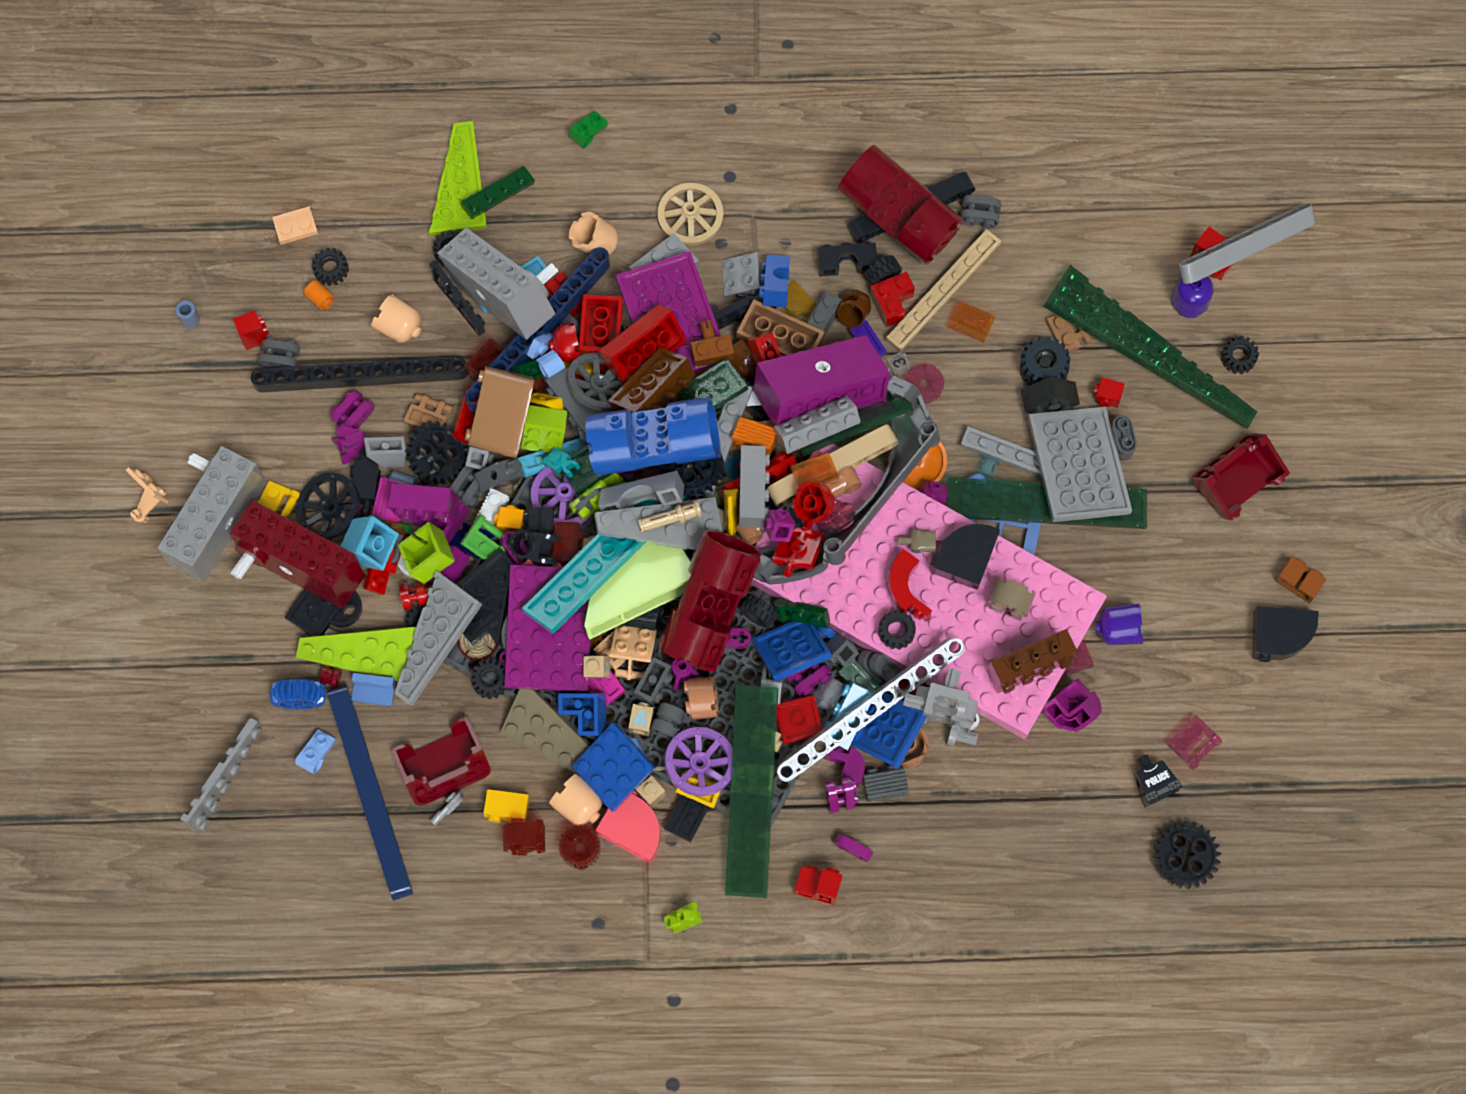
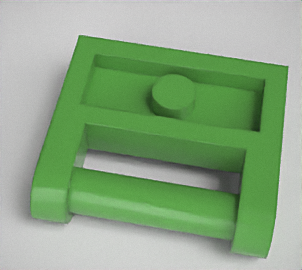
[460,514,511,561]

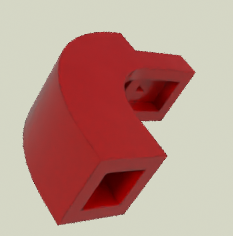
[889,548,933,622]

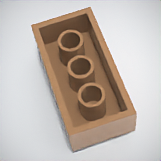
[736,300,825,356]

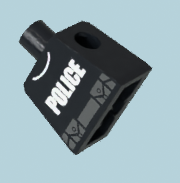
[1134,754,1183,808]

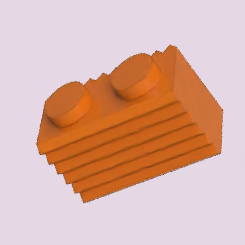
[732,416,777,456]

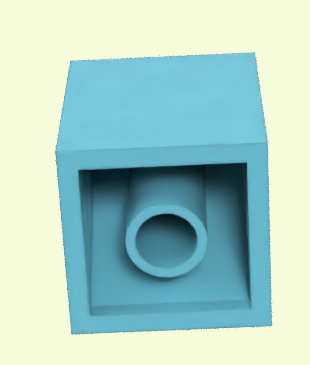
[341,516,399,570]

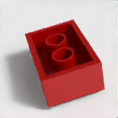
[579,294,624,356]

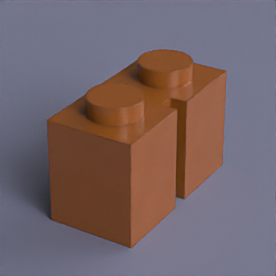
[1275,557,1326,604]

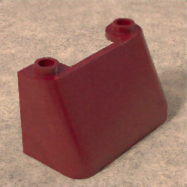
[1191,433,1290,520]
[391,716,491,806]

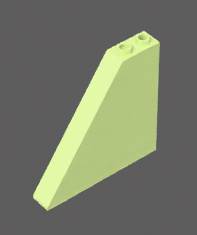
[584,542,691,640]

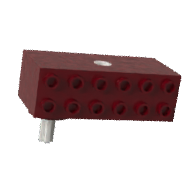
[230,500,365,609]

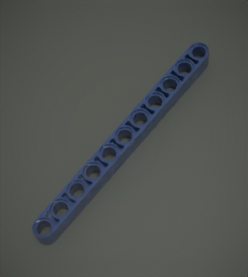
[465,247,610,413]
[327,684,413,901]

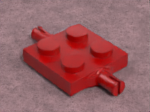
[772,521,825,578]

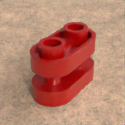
[399,580,430,610]

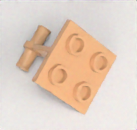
[126,467,169,523]
[610,625,657,681]

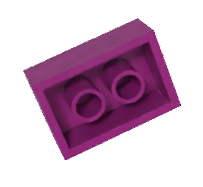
[388,484,461,525]

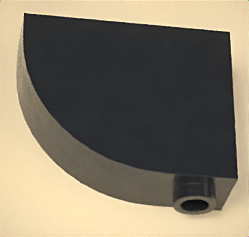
[930,524,1001,590]
[1252,606,1319,662]

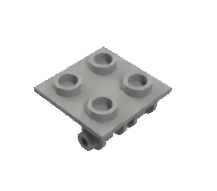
[722,252,760,297]

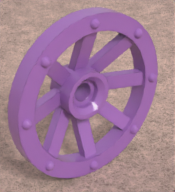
[531,464,597,529]
[665,727,736,796]

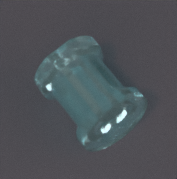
[977,454,1000,481]

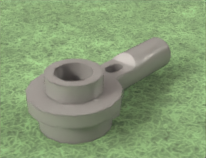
[430,792,464,826]

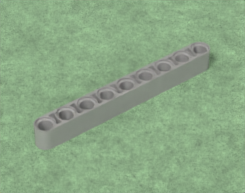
[1179,204,1316,284]

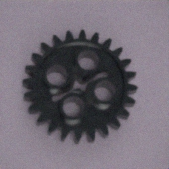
[404,421,468,485]
[659,453,725,500]
[1152,821,1221,890]

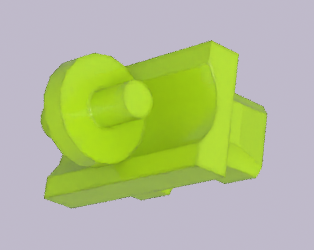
[664,902,702,934]

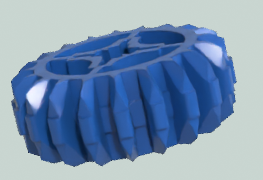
[270,679,326,710]

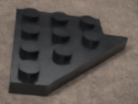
[456,549,514,646]

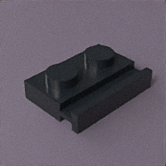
[713,297,750,330]
[664,795,710,843]

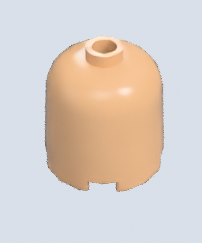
[569,212,618,255]
[371,294,422,343]
[549,774,602,826]

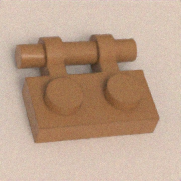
[1046,307,1093,353]
[403,393,454,428]

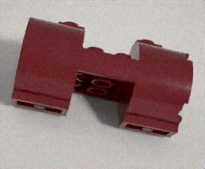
[837,144,964,265]
[659,530,762,672]

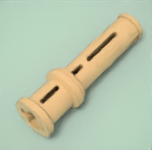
[638,500,702,533]

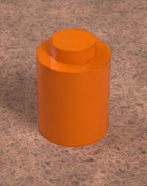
[303,280,334,310]

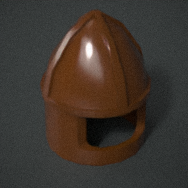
[837,290,871,328]
[727,339,757,379]

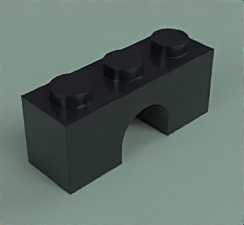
[817,241,878,277]

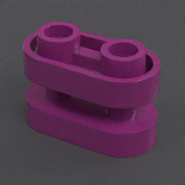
[331,390,375,429]
[786,664,832,696]
[825,776,858,814]

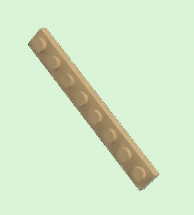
[886,229,1001,352]

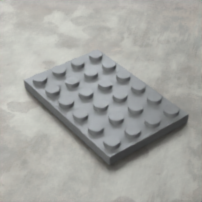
[1028,407,1132,522]

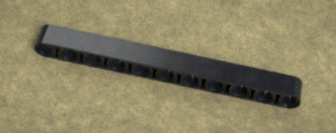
[250,356,468,393]

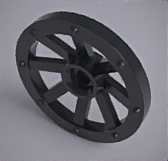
[296,472,361,540]

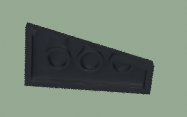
[429,260,485,336]

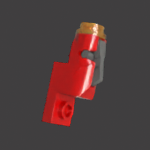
[363,523,406,595]

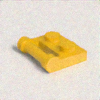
[258,481,300,519]

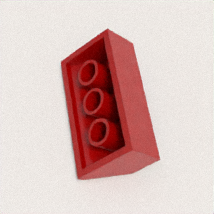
[599,304,687,385]

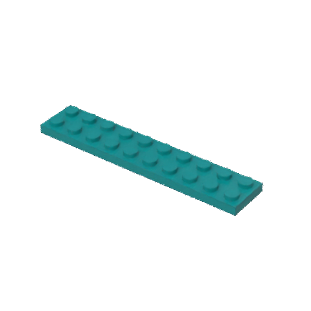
[522,474,692,634]

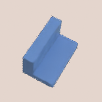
[351,673,396,706]

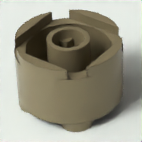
[988,578,1036,620]

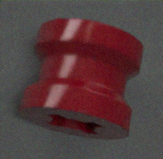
[320,665,342,688]

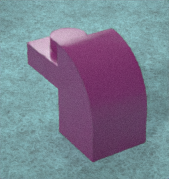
[825,747,865,788]

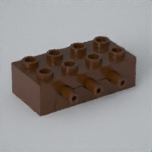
[608,347,696,413]
[987,629,1078,694]

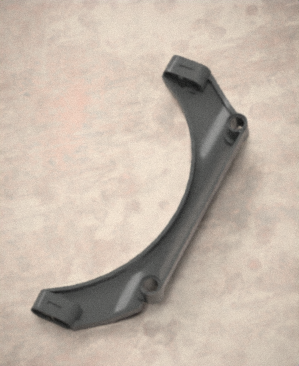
[753,375,940,585]

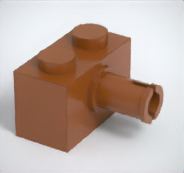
[691,320,734,368]

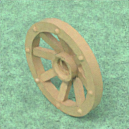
[658,183,723,246]

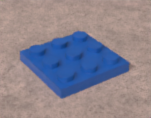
[752,621,832,682]
[850,692,927,769]
[572,723,656,812]

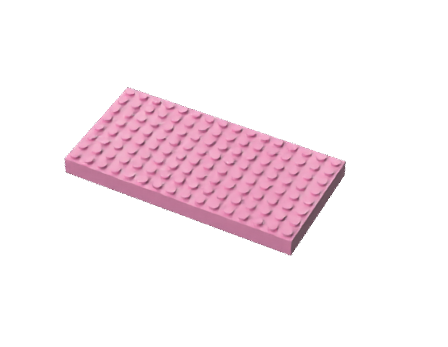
[751,439,1107,740]

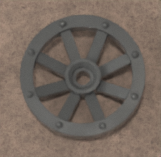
[566,353,623,411]

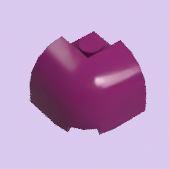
[1043,678,1102,732]

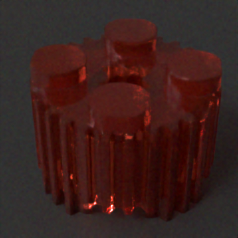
[503,818,545,856]
[558,825,601,870]

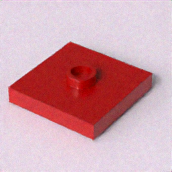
[774,695,823,745]

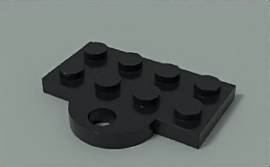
[285,573,366,636]

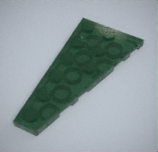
[798,397,913,456]

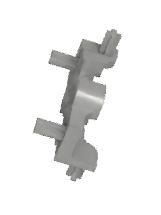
[903,668,979,746]

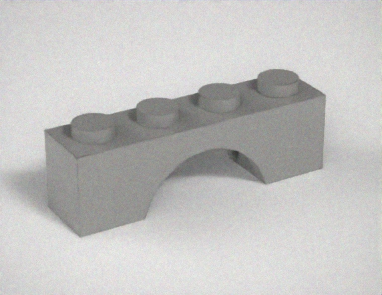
[599,471,684,511]

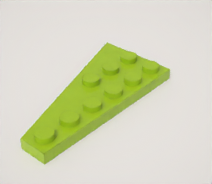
[429,121,487,236]
[295,627,416,681]

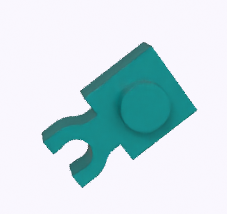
[542,447,580,478]

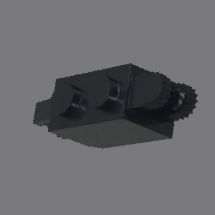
[348,447,381,517]

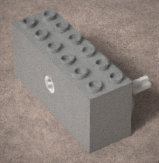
[437,228,558,340]
[157,446,266,583]

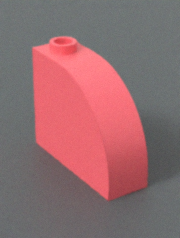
[596,791,660,864]

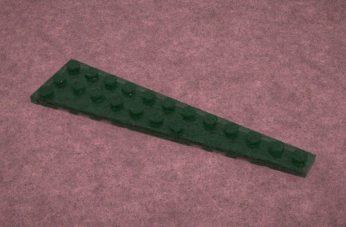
[1043,264,1257,429]

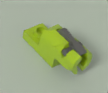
[569,473,626,521]

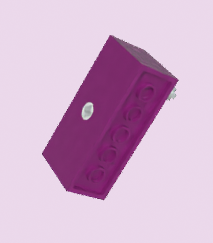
[753,335,890,426]

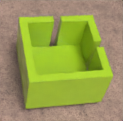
[521,405,567,453]
[398,522,455,584]

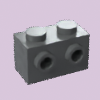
[634,657,673,707]

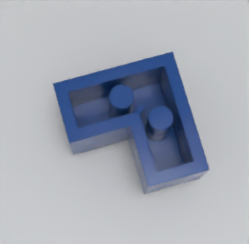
[558,693,606,736]

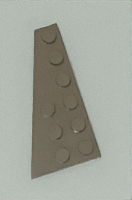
[500,689,591,776]

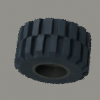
[1020,336,1071,386]

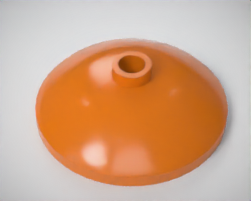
[888,442,947,491]

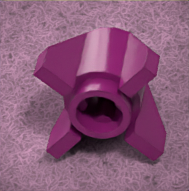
[331,425,367,464]
[665,658,703,692]

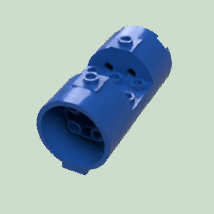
[586,397,721,476]

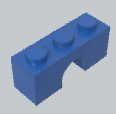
[760,255,790,307]

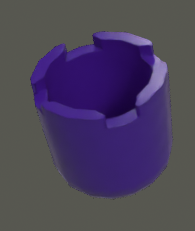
[1171,276,1214,318]
[1095,603,1143,645]

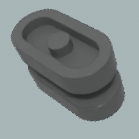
[961,195,1001,229]
[257,337,300,368]
[1111,416,1137,461]
[450,466,481,509]
[858,650,900,684]

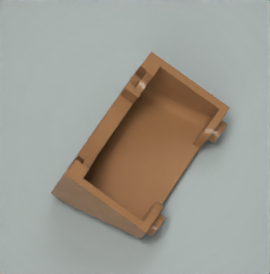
[465,366,534,458]

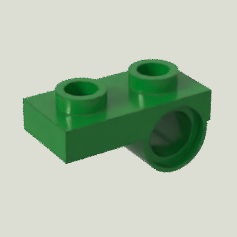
[568,111,609,149]

